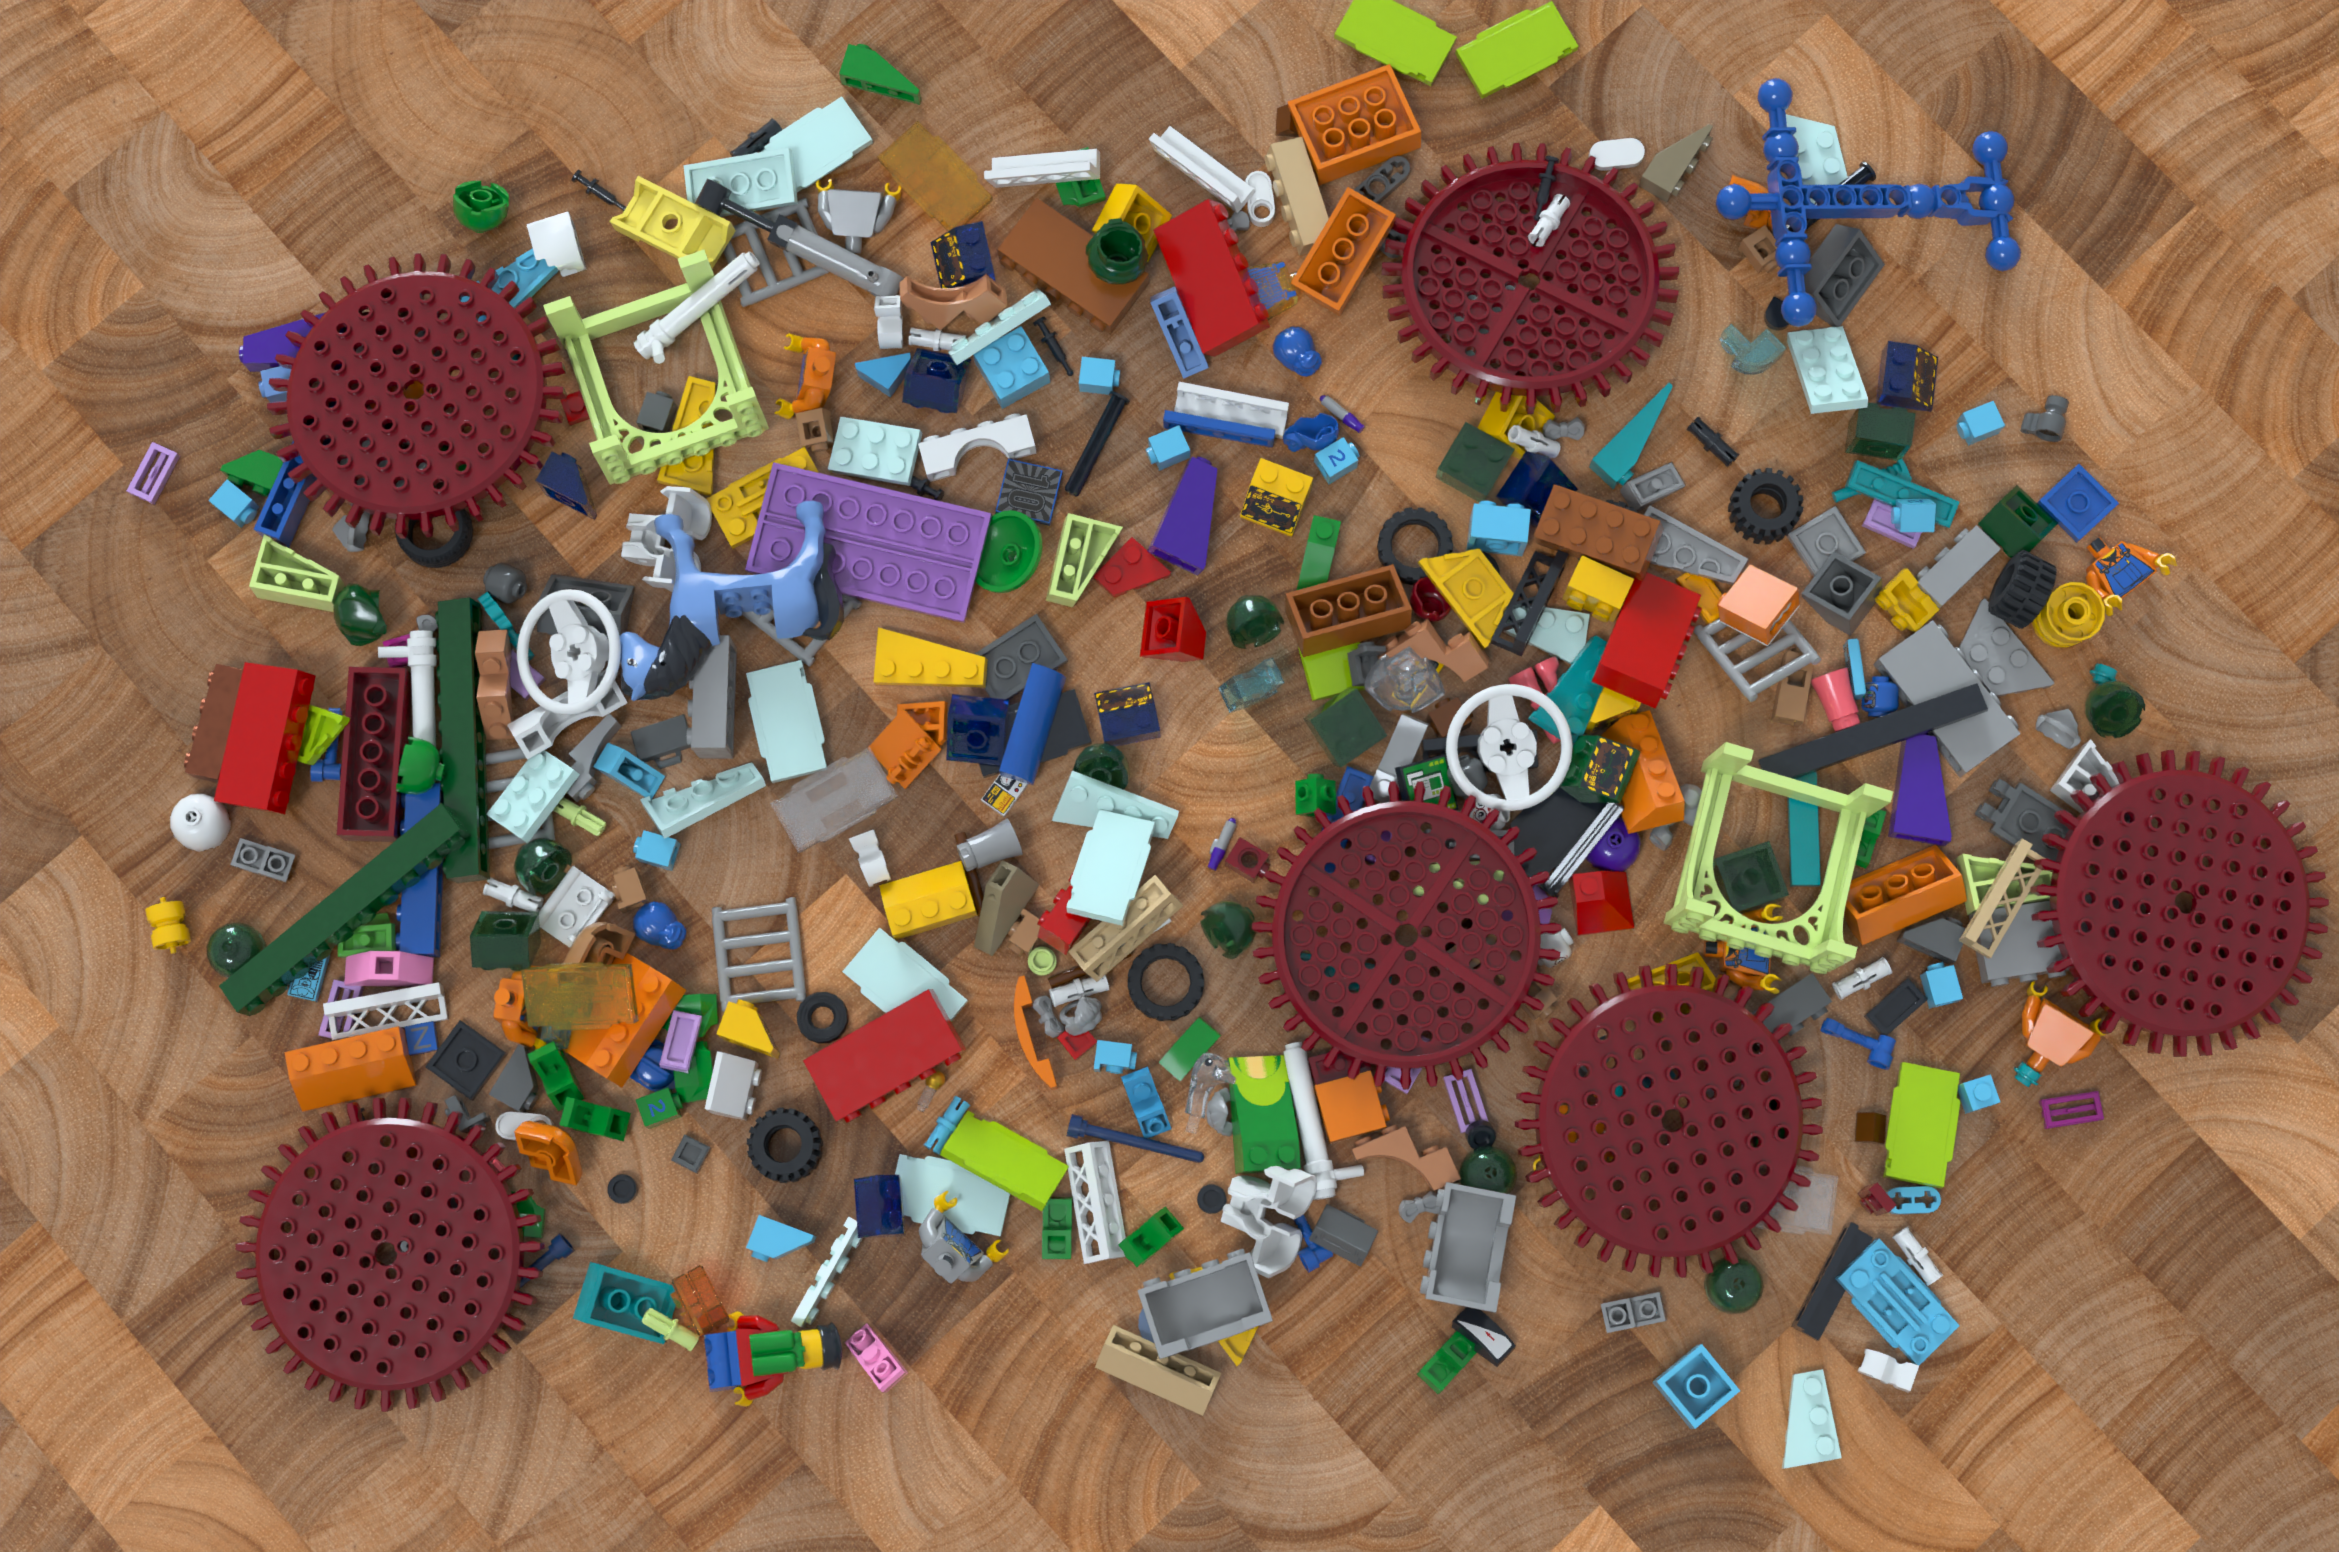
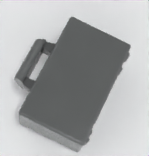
[630,714,691,769]
[1309,1204,1378,1267]

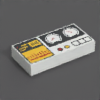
[981,774,1029,818]

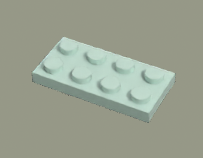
[683,148,798,217]
[1787,326,1868,414]

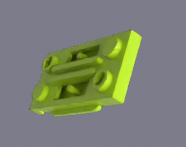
[1334,0,1457,86]
[1455,1,1578,99]
[1883,1062,1960,1188]
[940,1111,1069,1211]

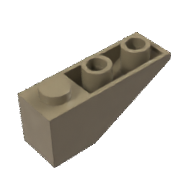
[1639,124,1713,202]
[974,860,1040,956]

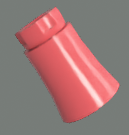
[1811,667,1860,732]

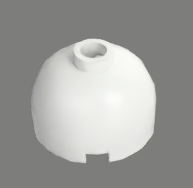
[170,794,231,852]

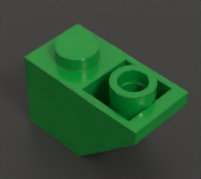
[220,450,283,497]

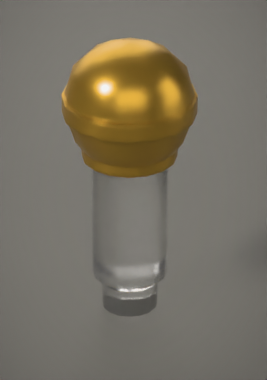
[916,1069,945,1113]

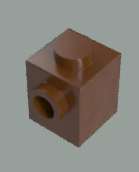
[1427,697,1473,738]

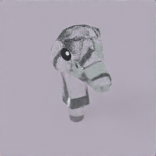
[1184,1052,1237,1134]

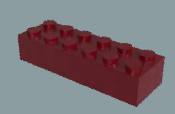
[336,667,412,842]

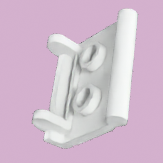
[532,866,615,948]

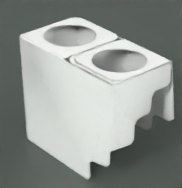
[527,212,586,277]

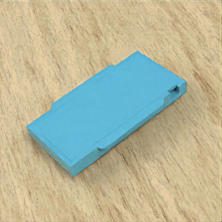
[1835,1238,1960,1365]

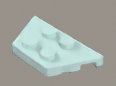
[1786,114,1848,204]

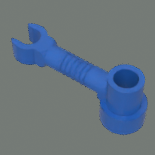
[310,708,343,782]
[1820,1018,1896,1070]
[1293,1214,1333,1273]

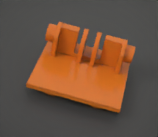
[867,709,942,789]

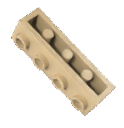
[1265,137,1329,256]
[1095,1325,1221,1416]

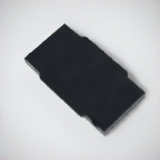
[966,689,1092,778]
[1510,787,1607,886]

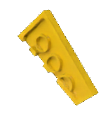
[657,376,717,496]
[873,627,988,688]

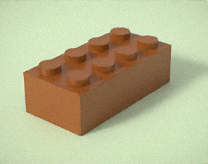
[1533,484,1664,581]
[1285,564,1412,657]

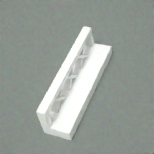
[1149,126,1255,213]
[984,149,1100,188]
[1174,382,1289,439]
[323,982,449,1041]
[1064,1141,1126,1264]

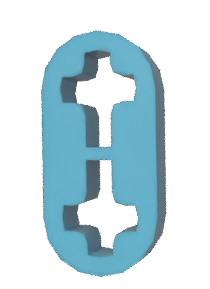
[1886,1186,1941,1215]

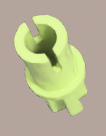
[553,796,606,836]
[642,1308,700,1351]

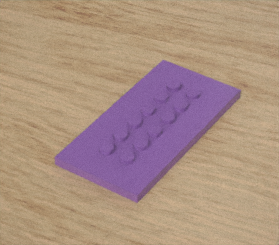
[745,462,992,623]

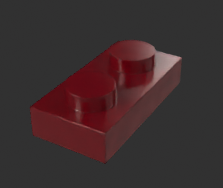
[1308,1052,1372,1085]
[1857,1182,1897,1216]

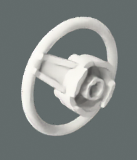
[517,589,621,715]
[1446,684,1573,811]

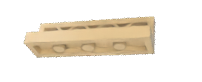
[1959,838,2046,959]
[1068,875,1183,982]

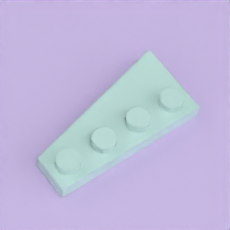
[948,289,1051,365]
[640,762,766,839]
[1052,771,1179,839]
[791,1217,865,1328]

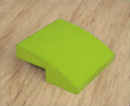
[1298,642,1371,701]

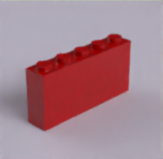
[1153,199,1270,357]
[1591,572,1702,709]
[214,662,316,815]
[803,989,966,1123]

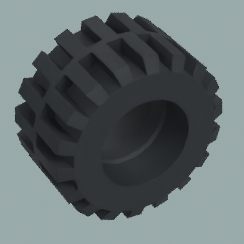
[1728,468,1804,545]
[1988,550,2057,629]
[746,1107,823,1183]

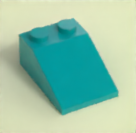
[573,1262,681,1344]

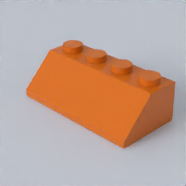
[1291,187,1396,316]
[1600,710,1685,834]
[1844,845,1967,945]
[284,1026,417,1112]

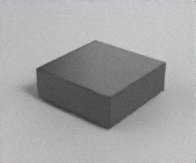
[671,1134,711,1174]

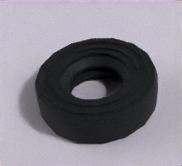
[797,992,848,1044]

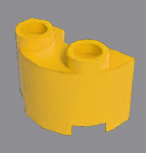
[1875,568,1940,632]

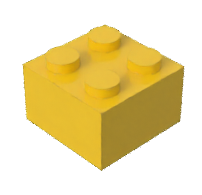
[1562,556,1634,622]

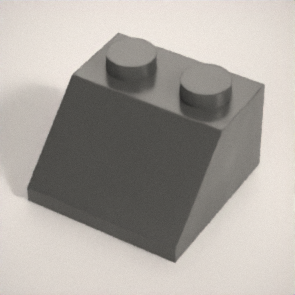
[1801,551,1882,636]

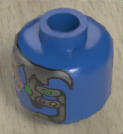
[1861,676,1899,717]

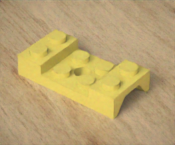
[610,176,736,269]

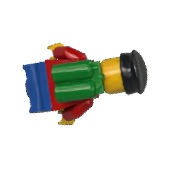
[704,1311,842,1407]

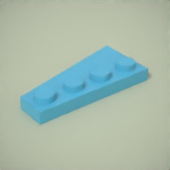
[461,248,559,322]

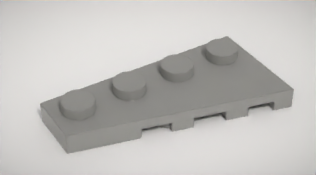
[1644,506,1749,585]

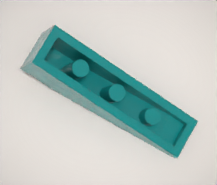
[1589,383,1673,490]

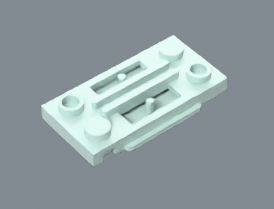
[753,97,873,192]
[746,660,828,783]
[1066,809,1155,926]
[842,928,968,1022]
[887,1154,1011,1237]

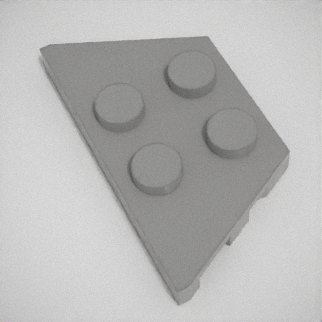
[1958,598,2054,697]

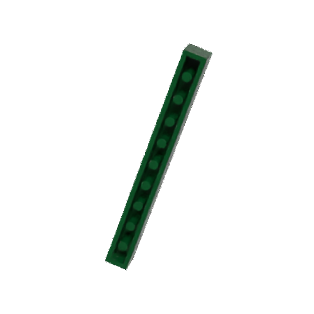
[435,597,490,883]
[219,803,471,1016]

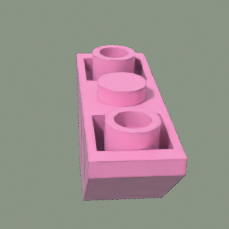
[344,951,434,987]
[845,1323,908,1393]

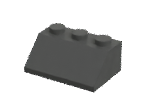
[1804,224,1885,327]
[537,574,634,642]

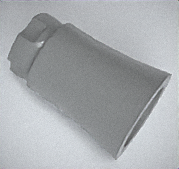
[957,818,1023,871]

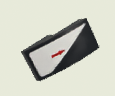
[1452,1307,1516,1367]

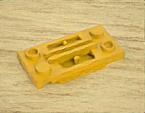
[706,447,819,549]

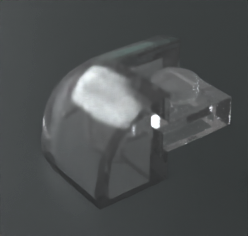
[1365,646,1445,713]

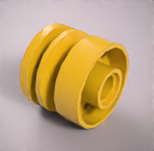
[2032,582,2105,648]

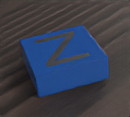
[405,1021,439,1056]

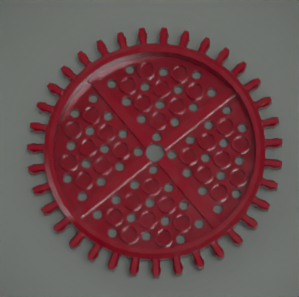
[1381,143,1679,414]
[267,253,567,539]
[2030,750,2329,1057]
[1252,781,1562,1090]
[1515,964,1823,1278]
[235,1098,545,1412]

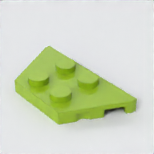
[297,704,350,765]

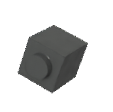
[636,391,678,433]

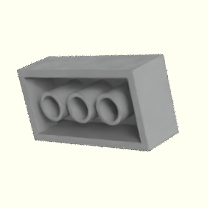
[687,635,737,759]

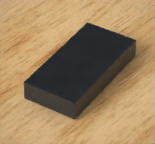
[1864,978,1928,1036]

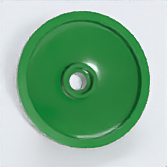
[976,510,1042,593]

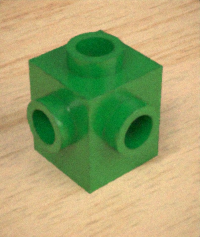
[1295,774,1336,818]

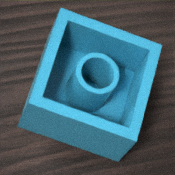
[973,326,1050,409]
[1466,501,1531,556]
[1652,1344,1740,1429]

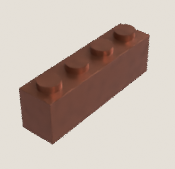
[184,664,243,783]

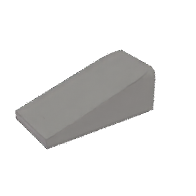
[1620,462,1685,512]

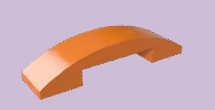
[1014,975,1058,1090]

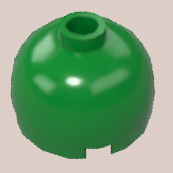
[453,180,509,233]
[396,736,445,795]

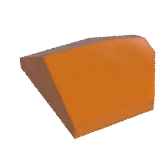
[897,701,948,747]

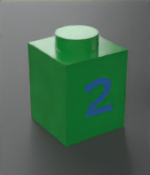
[636,1087,684,1129]

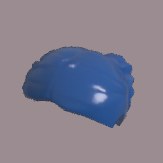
[1272,326,1322,377]
[1283,413,1339,452]
[633,901,686,950]

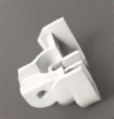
[621,486,712,592]
[1221,1166,1317,1278]

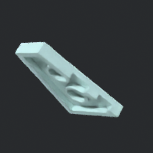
[1503,602,1590,665]
[1782,1369,1842,1469]

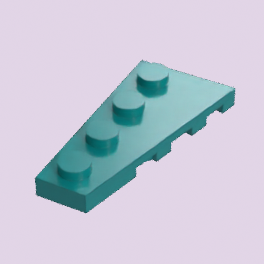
[1528,635,1607,746]

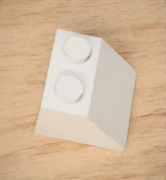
[705,1051,762,1121]

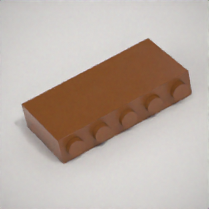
[997,198,1149,335]

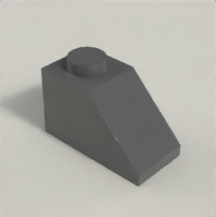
[1897,917,1966,965]
[489,1044,539,1113]

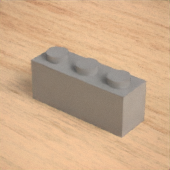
[1915,525,2001,609]

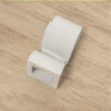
[874,295,903,349]
[849,830,891,887]
[1858,1349,1919,1393]

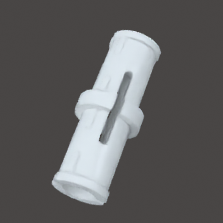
[1528,194,1570,247]
[909,327,967,351]
[1508,425,1561,458]
[483,877,544,915]
[1832,957,1892,1000]
[1049,975,1109,1007]
[1892,1226,1943,1286]

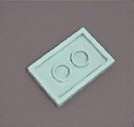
[828,417,923,486]
[486,750,580,844]

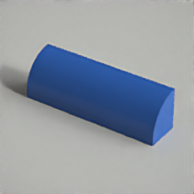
[999,663,1066,785]

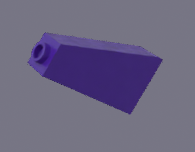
[239,312,347,372]
[1147,457,1218,576]
[1888,732,1952,846]

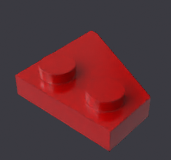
[1093,537,1171,598]

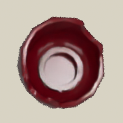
[1410,577,1452,622]

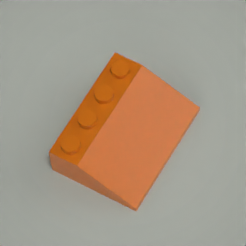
[1288,64,1421,186]
[557,953,686,1088]

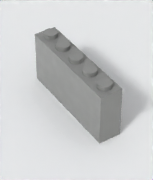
[1873,620,2020,778]
[1969,895,2119,987]

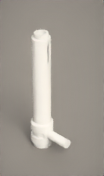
[634,251,760,364]
[378,631,437,747]
[1283,1042,1364,1200]

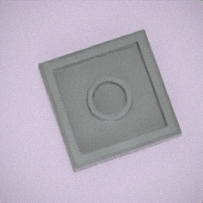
[1786,506,1866,578]

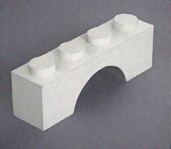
[918,414,1036,482]
[507,669,627,760]

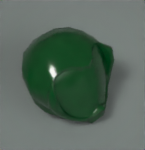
[1085,218,1149,285]
[333,583,387,646]

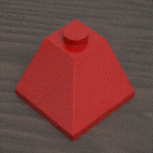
[1140,597,1206,662]
[1569,871,1634,936]

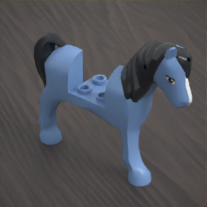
[620,501,844,701]

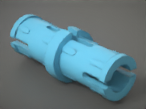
[923,1096,970,1155]

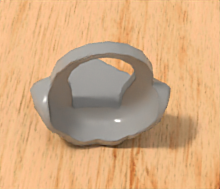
[332,512,370,552]
[2036,709,2081,749]
[1059,996,1102,1036]
[1206,1088,1233,1137]

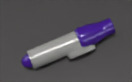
[1320,395,1365,433]
[1207,818,1237,871]

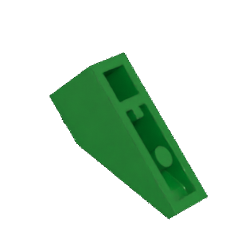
[839,44,922,105]
[1297,515,1341,590]

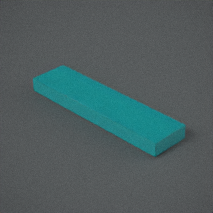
[1845,460,1960,528]
[1787,772,1820,887]

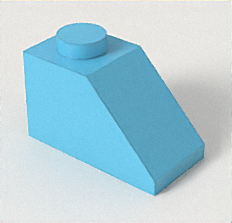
[593,743,665,800]
[746,1215,816,1262]

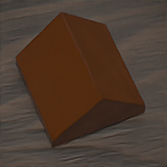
[1275,104,1299,137]
[1855,1112,1886,1145]

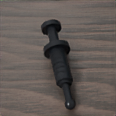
[1534,156,1559,221]
[571,169,627,212]
[1033,316,1074,376]
[910,476,945,501]

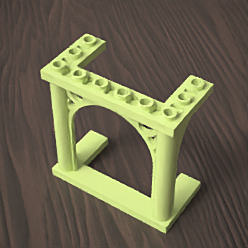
[543,250,769,485]
[1664,742,1893,974]

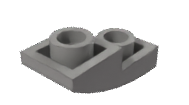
[230,838,296,882]
[1601,1292,1667,1333]

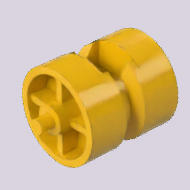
[145,897,191,954]

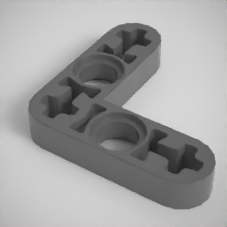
[1354,156,1410,258]

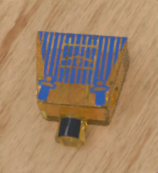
[1247,261,1298,321]

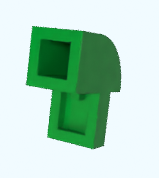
[527,1041,585,1112]
[559,1097,631,1142]
[1118,1206,1184,1267]

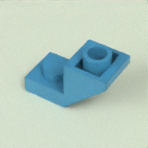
[1121,1067,1171,1138]

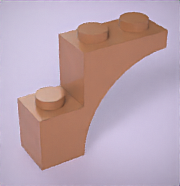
[899,274,1007,330]
[1379,619,1489,682]
[475,630,514,740]
[1351,1124,1461,1192]

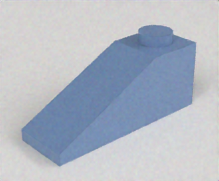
[1150,286,1209,379]

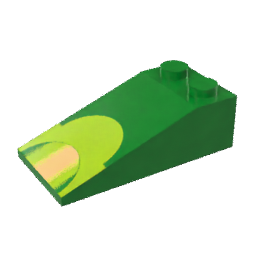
[1227,1055,1301,1174]

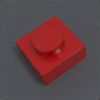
[560,390,590,426]
[1057,1030,1097,1061]

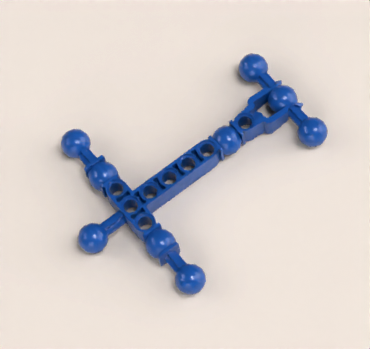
[1716,78,2021,327]

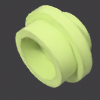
[1028,947,1057,976]

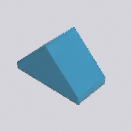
[855,353,913,398]

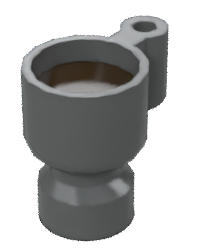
[2020,395,2069,442]

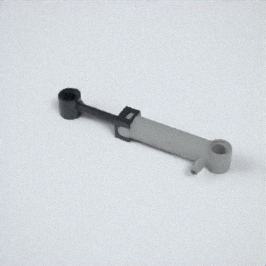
[695,179,904,296]

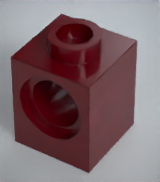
[1225,837,1271,883]

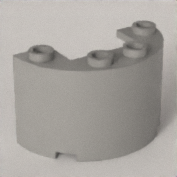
[1420,1182,1516,1313]
[1137,1249,1273,1359]

